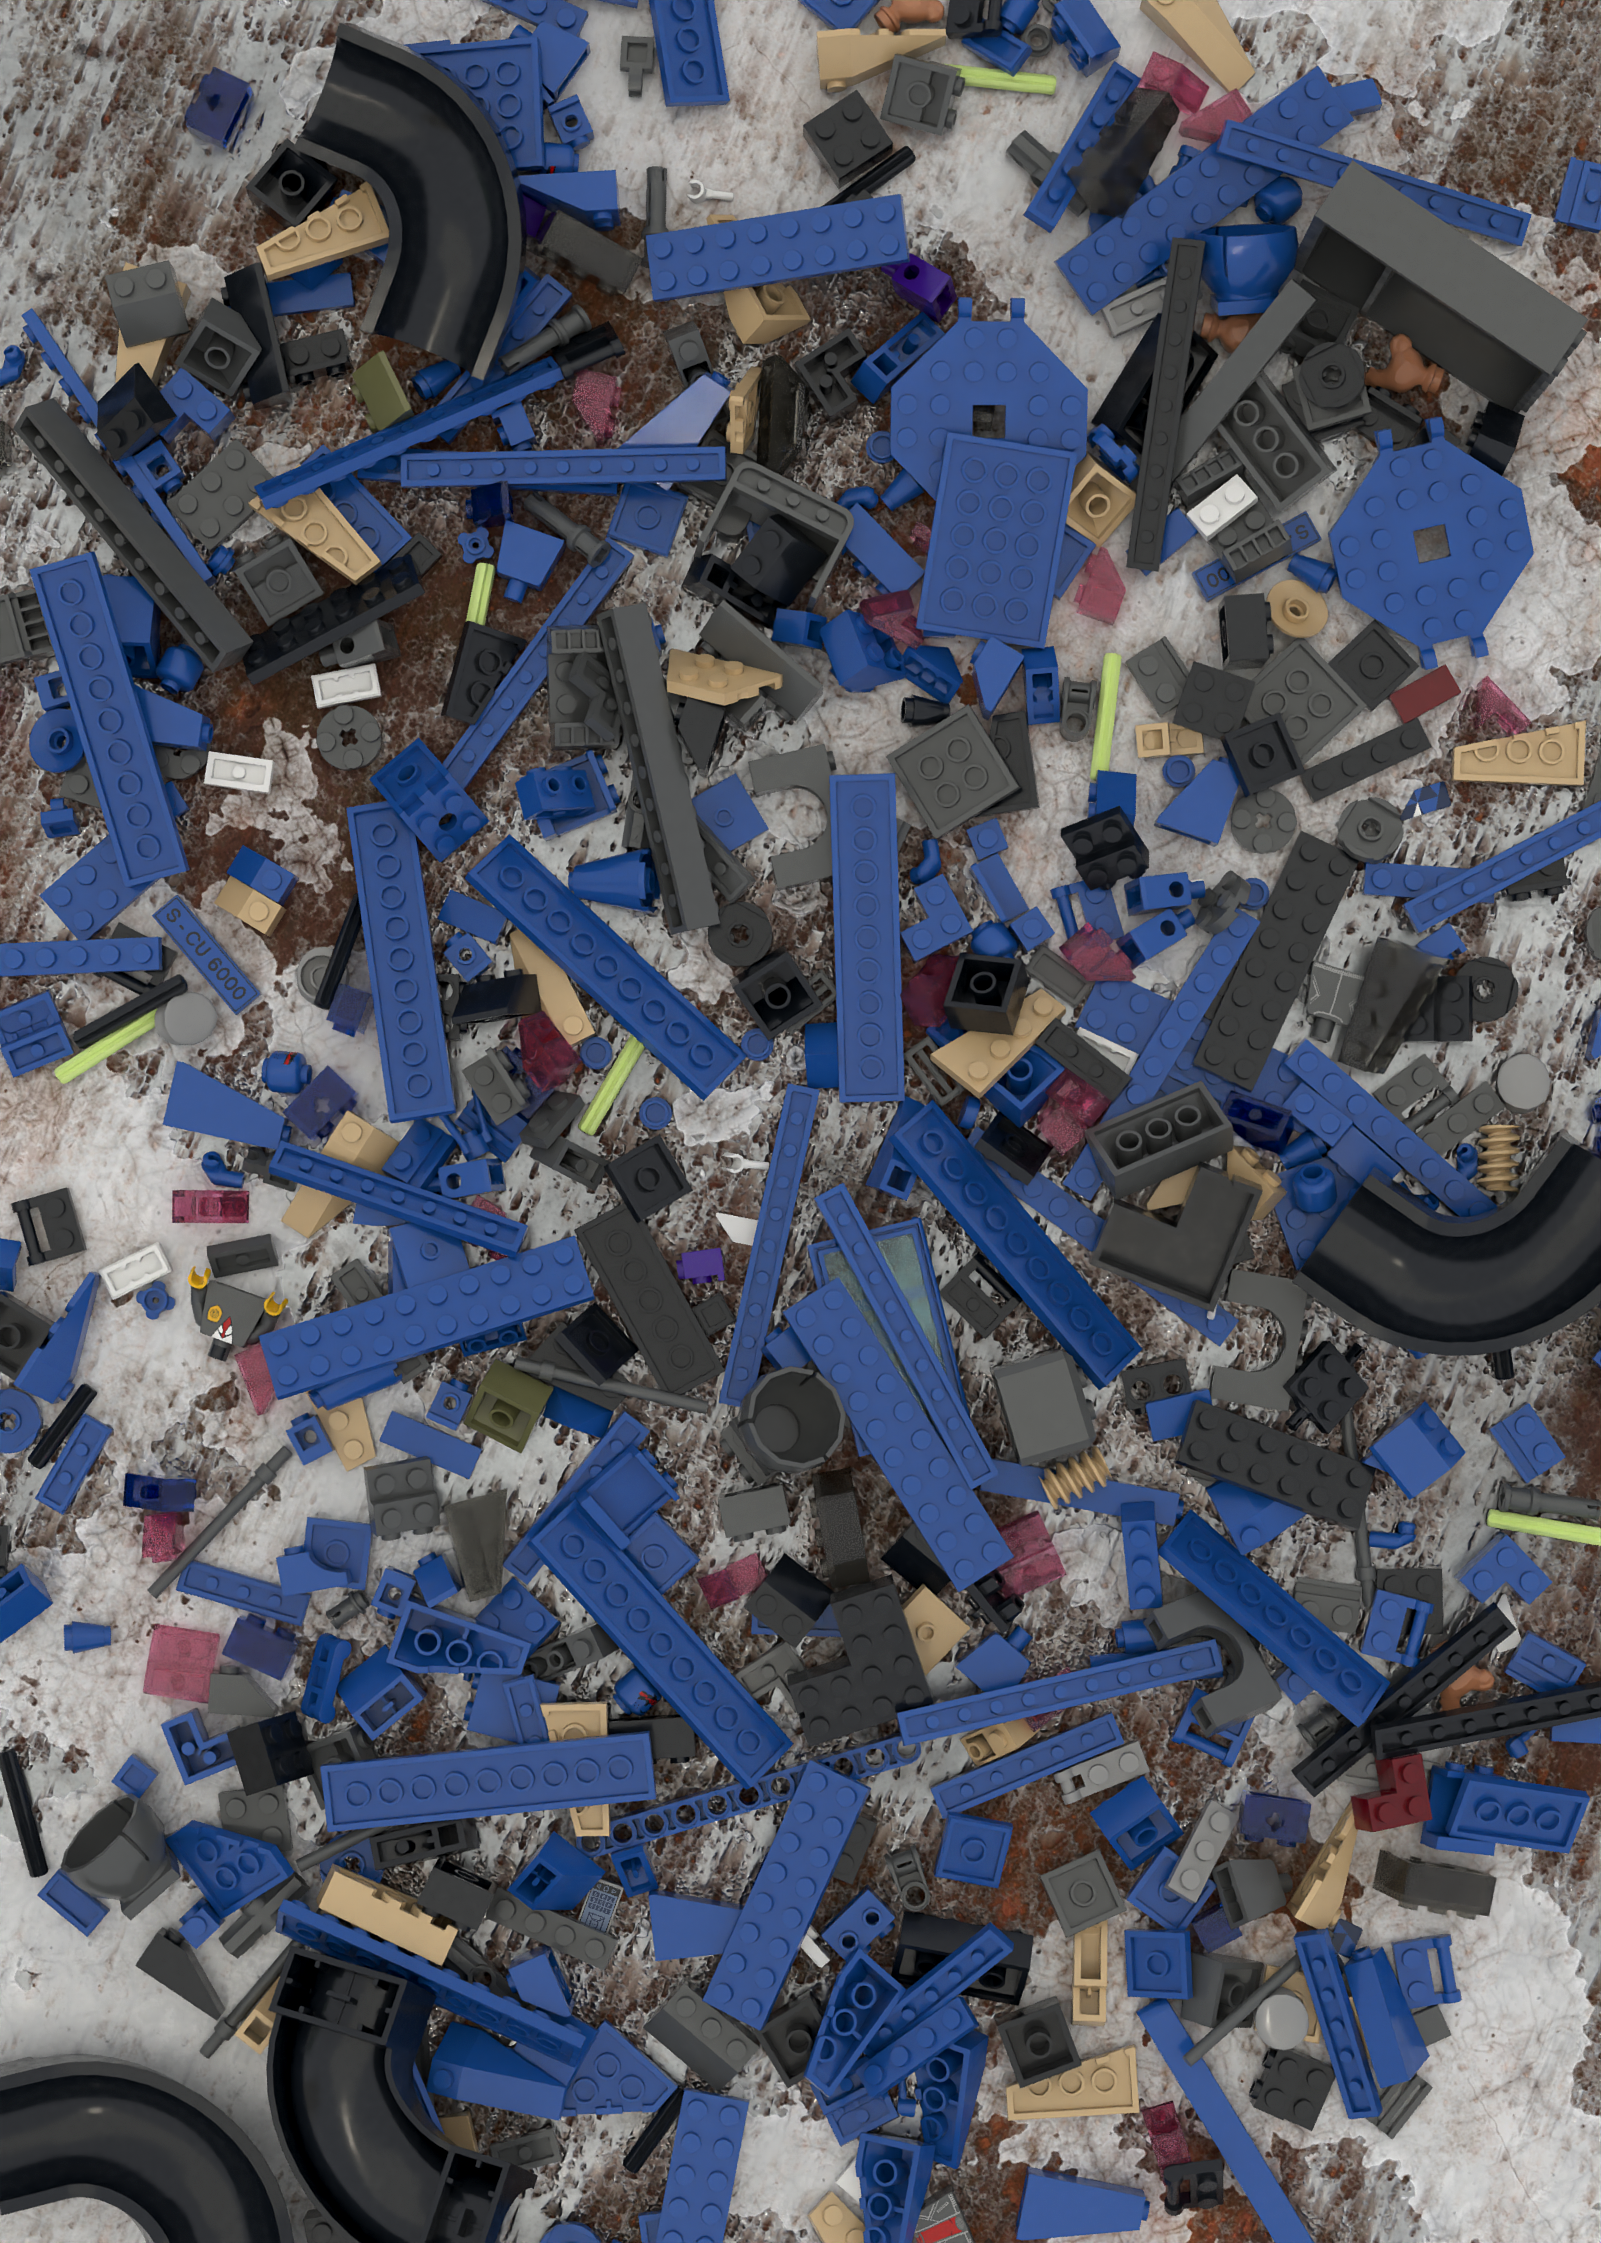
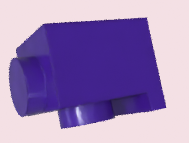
[676,1248,725,1284]

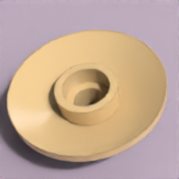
[1266,580,1328,638]

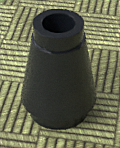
[901,694,950,727]

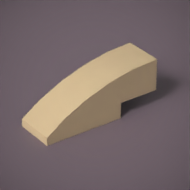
[1071,1920,1108,2026]

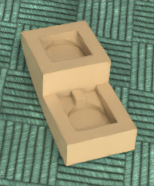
[1135,722,1205,758]

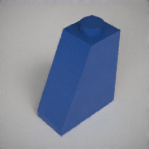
[1154,757,1239,847]

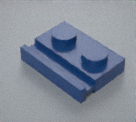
[1553,157,1601,234]
[454,1097,530,1163]
[382,1119,458,1190]
[1488,1402,1565,1484]
[1504,1630,1586,1692]

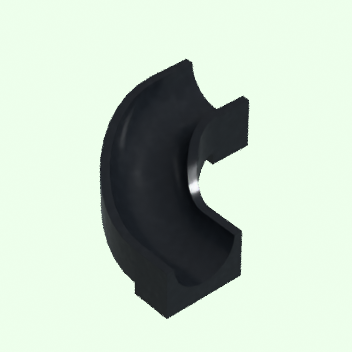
[294,23,527,381]
[1292,1130,1601,1356]
[266,1946,538,2243]
[0,2054,294,2243]

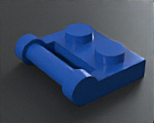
[1050,880,1124,953]
[1360,1588,1435,1668]
[1170,1687,1255,1768]
[1391,1934,1462,2009]

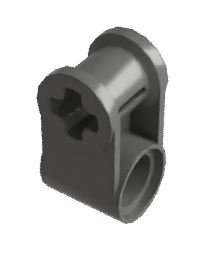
[1060,677,1097,742]
[884,1844,930,1912]

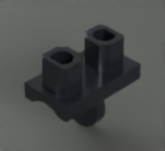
[965,1569,1025,1634]

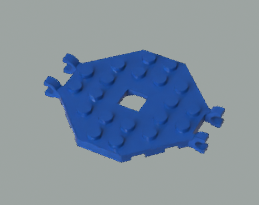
[890,297,1088,501]
[1328,416,1534,670]

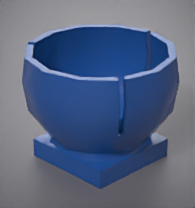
[1193,224,1299,316]

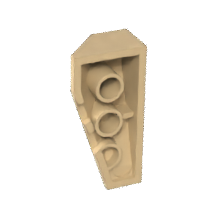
[1140,0,1255,97]
[816,28,946,92]
[706,214,811,344]
[510,929,597,1064]
[281,1110,400,1238]
[1287,1794,1358,1929]

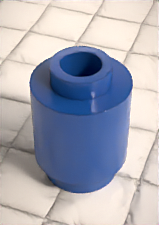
[1000,0,1040,35]
[1115,1618,1156,1654]

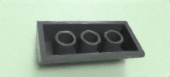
[699,600,823,724]
[1085,1080,1233,1200]

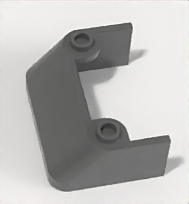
[694,461,854,613]

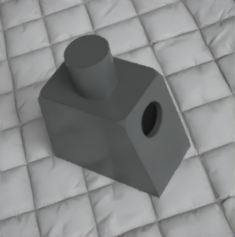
[319,619,401,669]
[1212,1859,1293,1930]

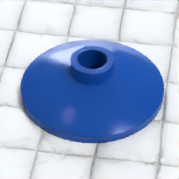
[29,708,85,773]

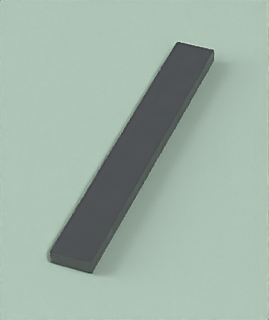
[1129,279,1318,492]

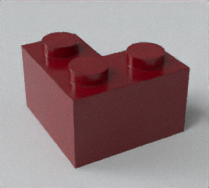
[1350,1753,1432,1832]

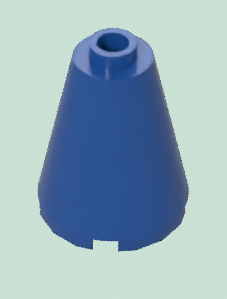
[568,848,661,913]
[308,1363,403,1411]

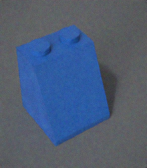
[102,574,161,678]

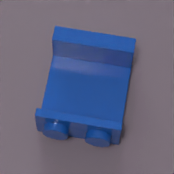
[1420,1761,1506,1856]

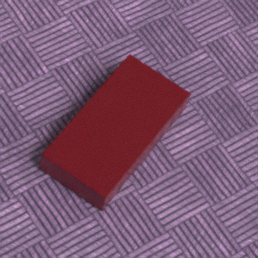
[1388,664,1461,724]

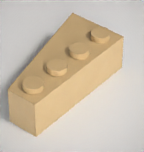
[316,1864,458,1966]

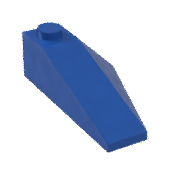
[926,1013,1066,1128]
[13,1272,101,1404]
[1205,1480,1307,1556]
[386,1596,532,1675]
[803,1948,907,2097]
[426,2021,568,2121]
[915,2030,989,2169]
[855,2132,936,2243]

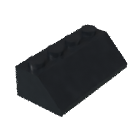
[220,262,293,410]
[1091,313,1219,459]
[891,1911,1034,2006]

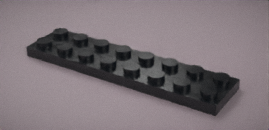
[1191,831,1359,1092]

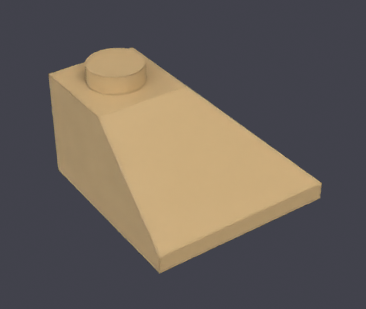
[1066,450,1136,548]

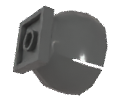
[728,1366,846,1476]
[61,1793,181,1921]

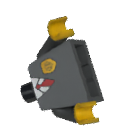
[188,1266,288,1362]

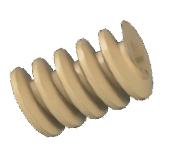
[1477,1125,1521,1192]
[1038,1446,1112,1510]

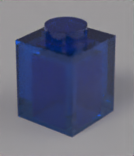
[1191,1902,1243,1954]

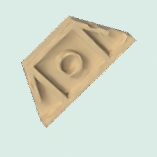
[726,366,764,454]
[667,648,783,706]

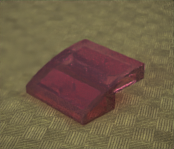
[996,1510,1067,1598]
[143,1624,220,1704]

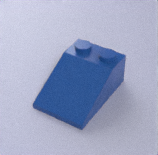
[519,170,621,231]

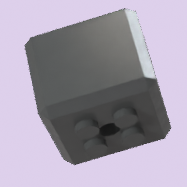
[990,1349,1097,1467]

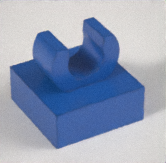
[40,798,80,838]

